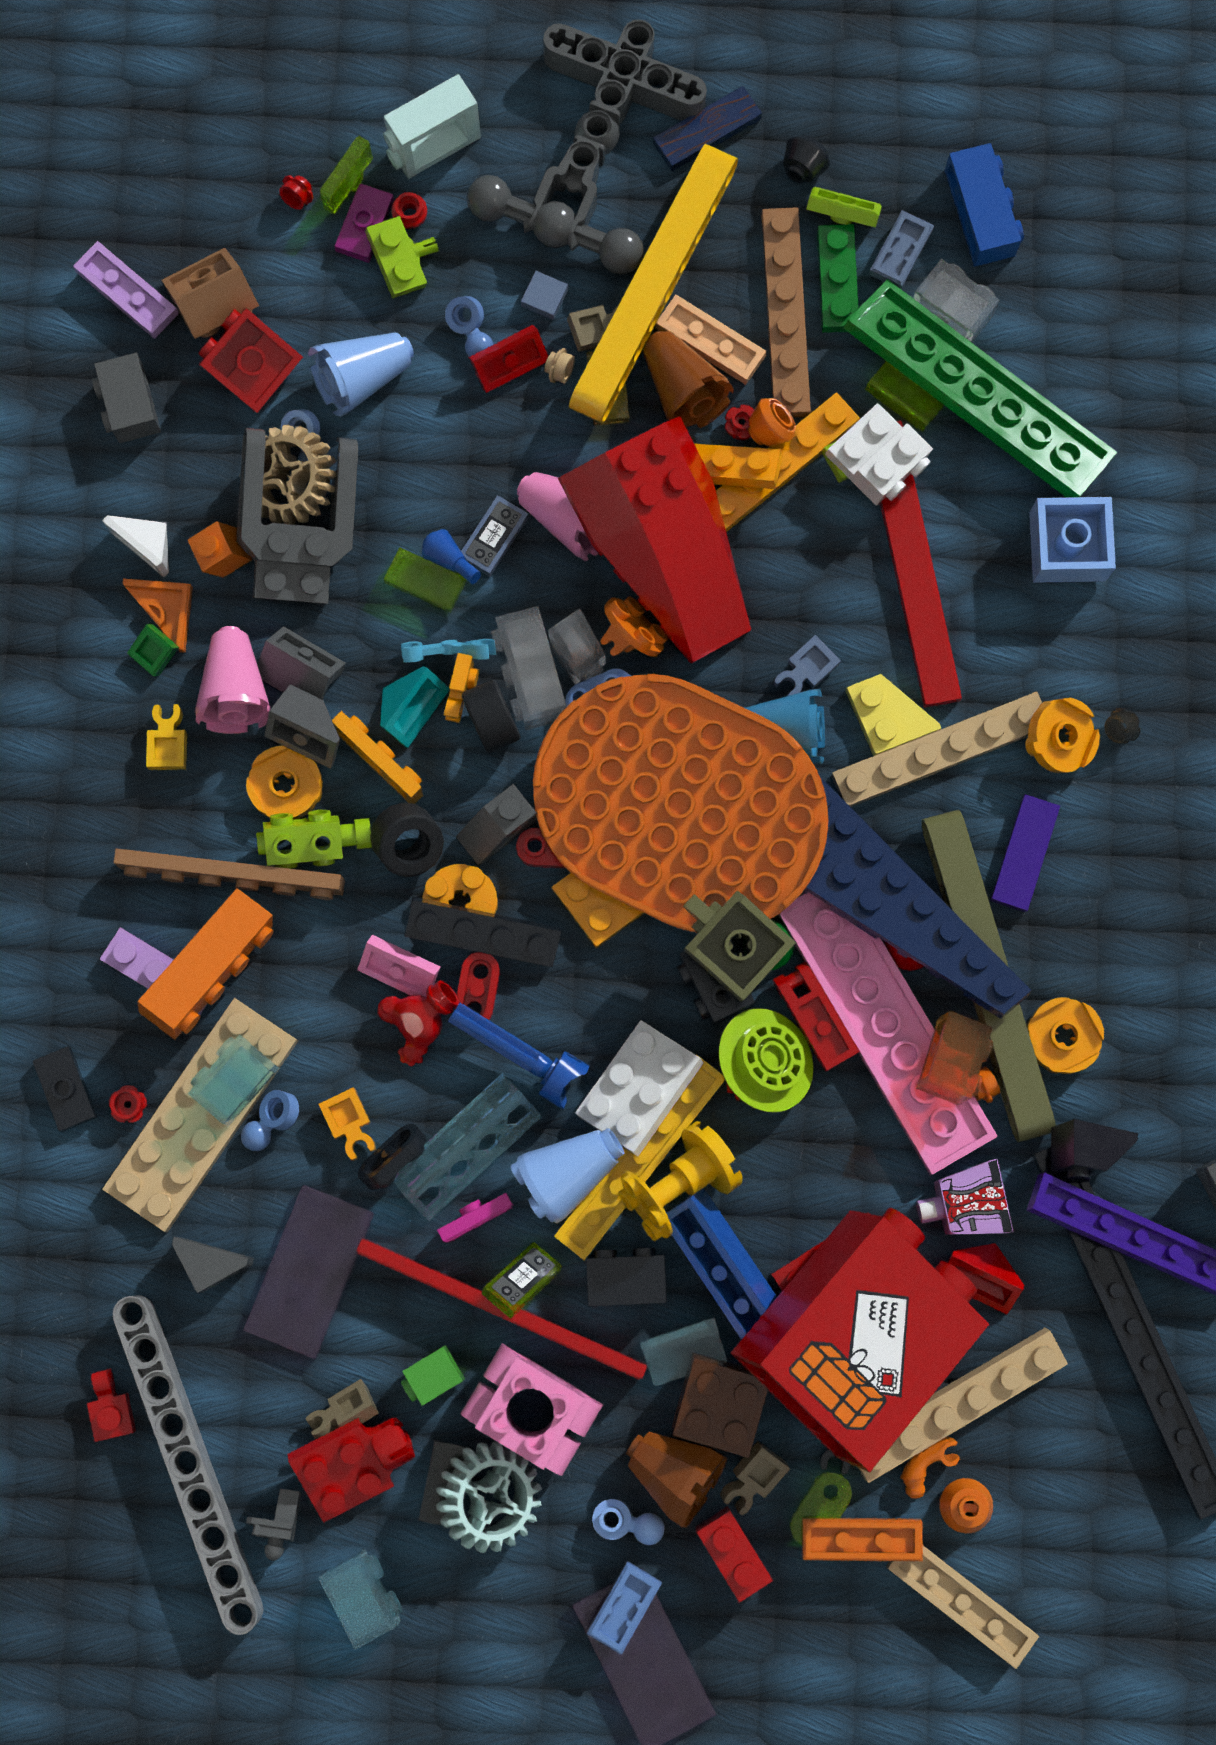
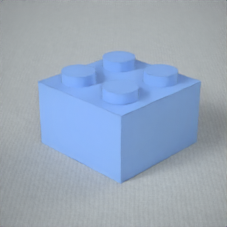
[1029,497,1116,583]

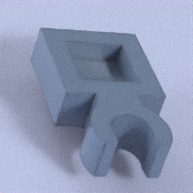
[774,635,841,696]

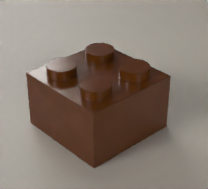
[671,1352,768,1458]

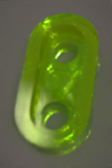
[790,1471,852,1545]

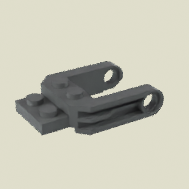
[236,428,358,604]

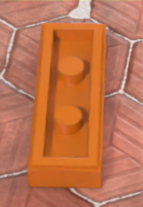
[802,1518,923,1561]

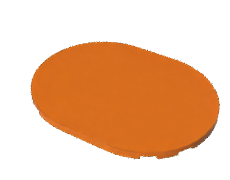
[533,674,828,933]

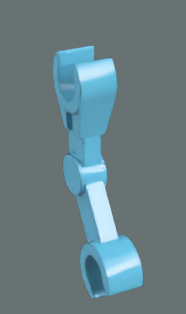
[401,639,496,663]

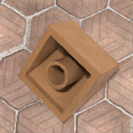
[162,248,259,339]

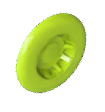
[719,1009,813,1112]

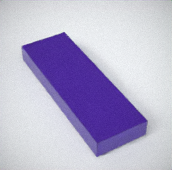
[990,794,1060,913]

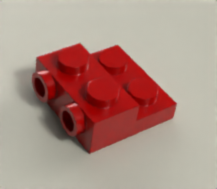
[198,308,303,413]

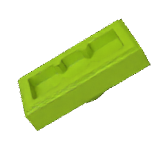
[806,187,882,228]

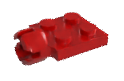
[287,1418,415,1523]

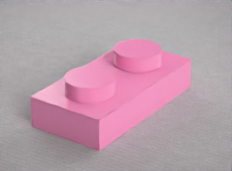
[358,935,440,997]

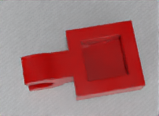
[87,1368,136,1442]

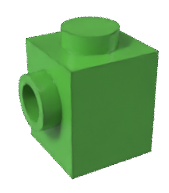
[401,1345,465,1406]

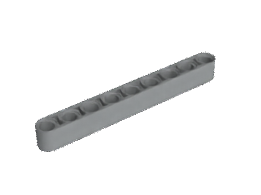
[113,1295,264,1635]

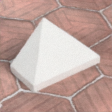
[102,515,169,577]

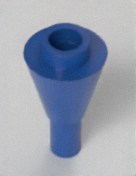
[422,529,481,584]

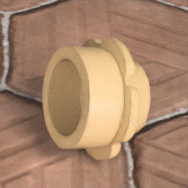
[545,348,575,384]

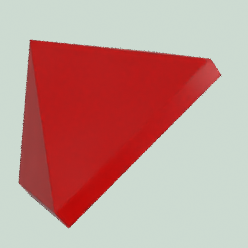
[947,1243,1024,1314]

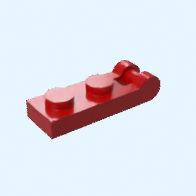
[772,961,860,1072]

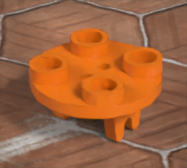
[600,596,668,657]

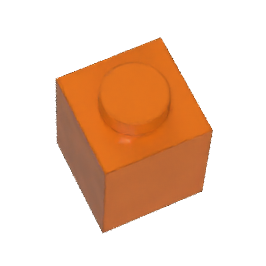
[187,521,253,578]

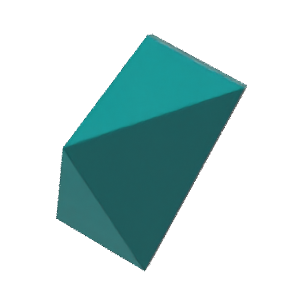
[380,666,450,748]

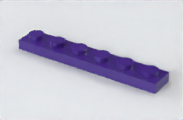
[1026,1173,1216,1295]

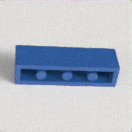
[666,1188,777,1340]

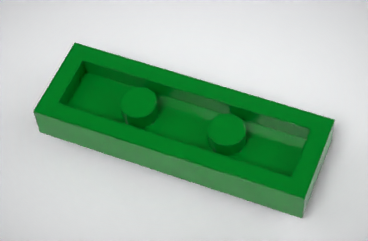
[817,224,858,333]

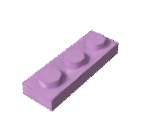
[73,241,179,339]
[100,927,207,1015]

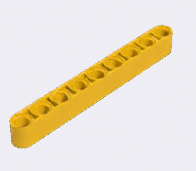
[569,144,738,423]

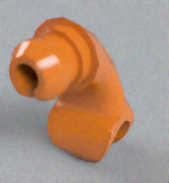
[900,1436,960,1498]

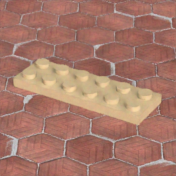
[102,998,298,1232]

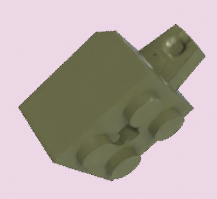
[683,891,796,1001]

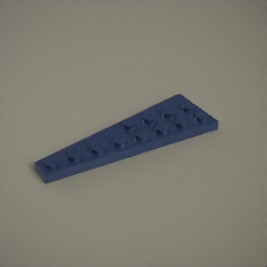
[803,778,1031,1019]

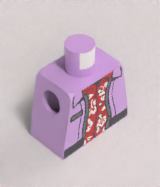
[917,1159,1014,1235]

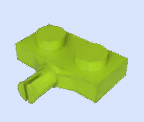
[365,216,438,298]

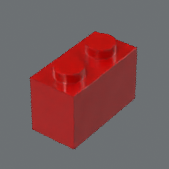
[695,1506,773,1603]

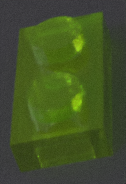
[865,361,944,432]

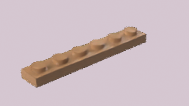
[762,208,811,417]
[114,848,345,900]

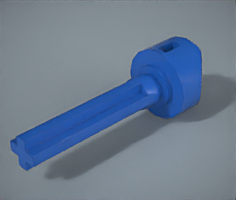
[448,1002,590,1110]

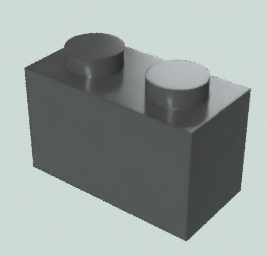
[92,352,161,444]

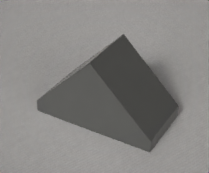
[172,1237,254,1293]

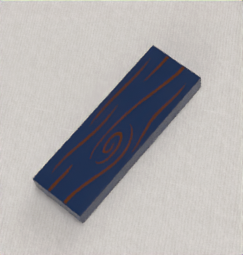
[653,86,762,171]

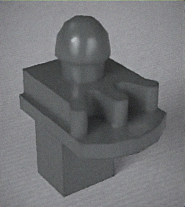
[246,1489,302,1561]

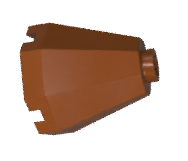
[626,1432,728,1528]

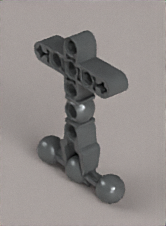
[466,19,707,275]

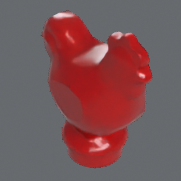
[377,980,459,1067]

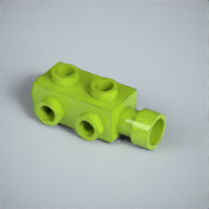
[256,810,372,869]

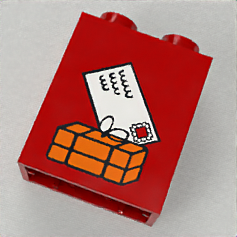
[731,1208,989,1472]

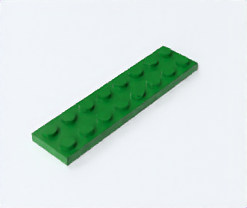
[843,279,1117,498]

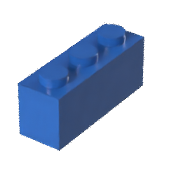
[945,143,1024,267]

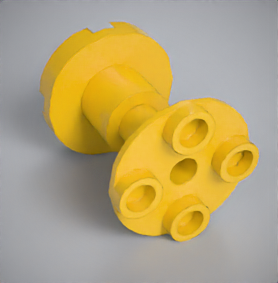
[618,1121,743,1241]

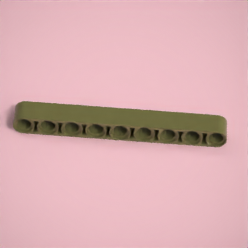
[921,810,1056,1143]

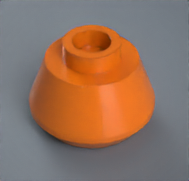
[748,398,796,447]
[939,1478,993,1534]

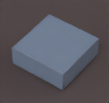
[521,271,569,320]

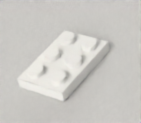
[575,1020,704,1157]

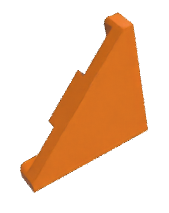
[123,579,193,653]

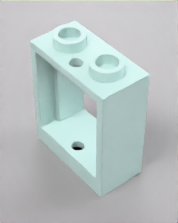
[383,74,481,179]

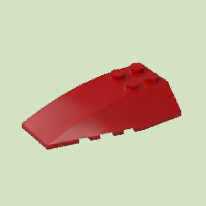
[558,416,751,663]

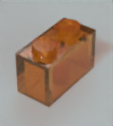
[916,1011,993,1105]

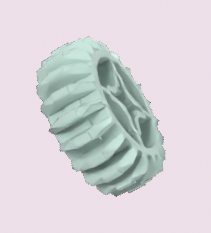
[436,1442,542,1553]

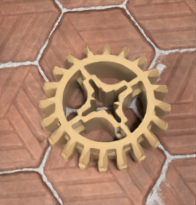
[239,425,337,525]

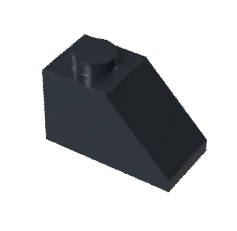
[1051,1119,1138,1183]

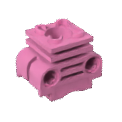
[460,1343,603,1476]

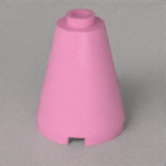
[517,472,599,561]
[195,626,271,734]

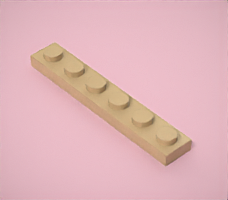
[831,692,1042,807]
[858,1328,1068,1483]

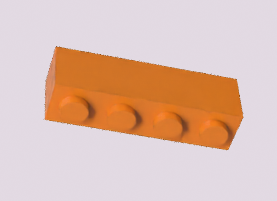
[137,888,274,1040]

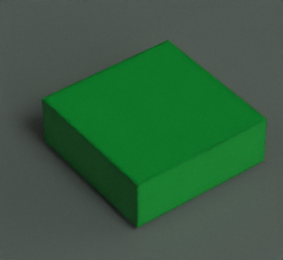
[127,624,179,677]

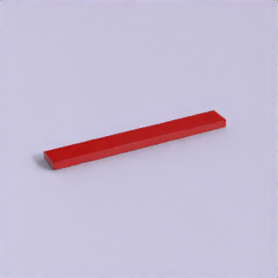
[880,420,962,708]
[356,1238,647,1380]

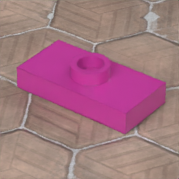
[437,1193,514,1243]

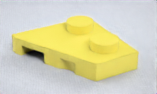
[845,674,941,756]

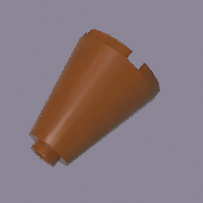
[643,331,734,432]

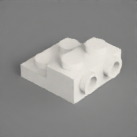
[825,403,933,506]

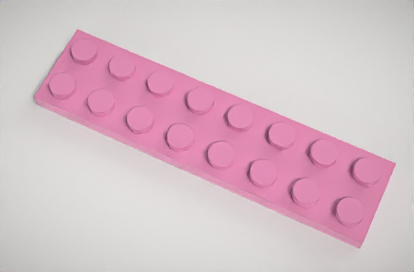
[778,892,998,1175]

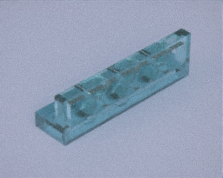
[393,1073,542,1221]

